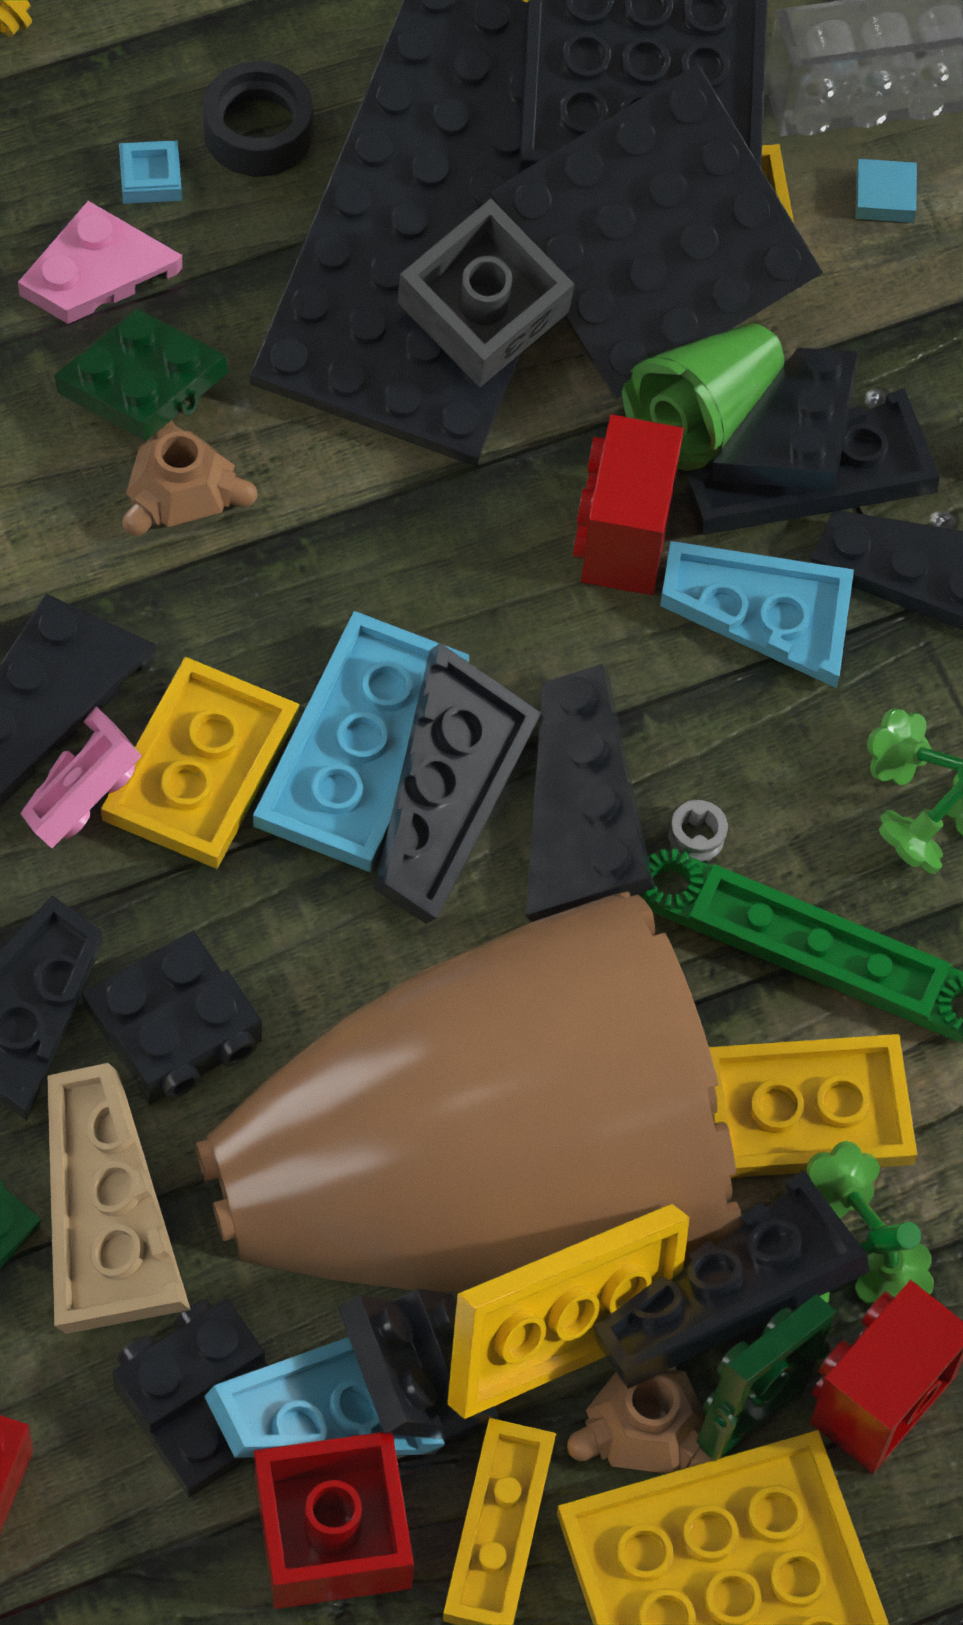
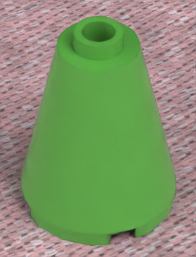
[622,323,784,471]

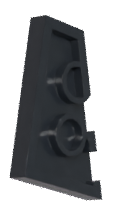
[712,348,858,490]
[0,895,103,1121]

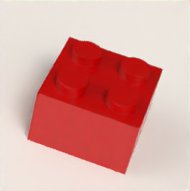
[573,414,684,596]
[810,1279,963,1474]
[254,1432,414,1609]

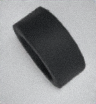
[202,61,314,177]

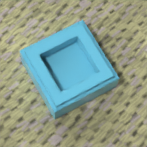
[119,140,182,204]
[855,159,917,223]

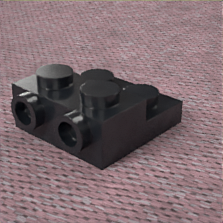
[82,930,262,1105]
[338,1289,499,1440]
[112,1299,268,1497]

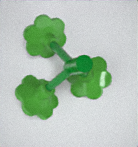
[867,708,963,874]
[796,1141,934,1309]

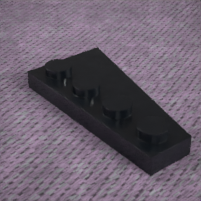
[686,388,940,535]
[0,594,156,807]
[374,643,541,924]
[526,664,655,922]
[594,1170,870,1389]

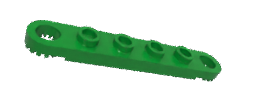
[639,849,963,1043]

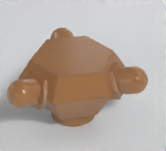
[122,420,257,536]
[567,1366,721,1474]

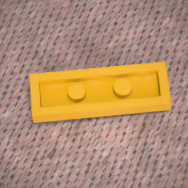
[442,1418,556,1625]

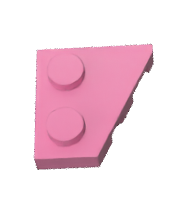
[18,201,182,324]
[20,706,142,848]

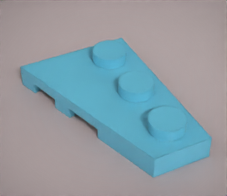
[660,541,854,688]
[204,1337,445,1458]

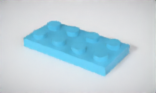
[253,611,469,873]

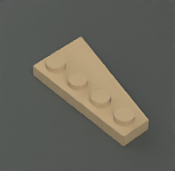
[48,1063,191,1334]

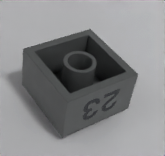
[397,199,574,387]

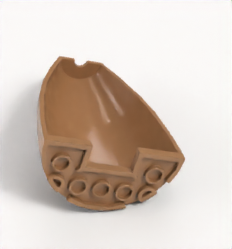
[195,891,741,1292]

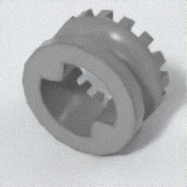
[668,800,728,862]

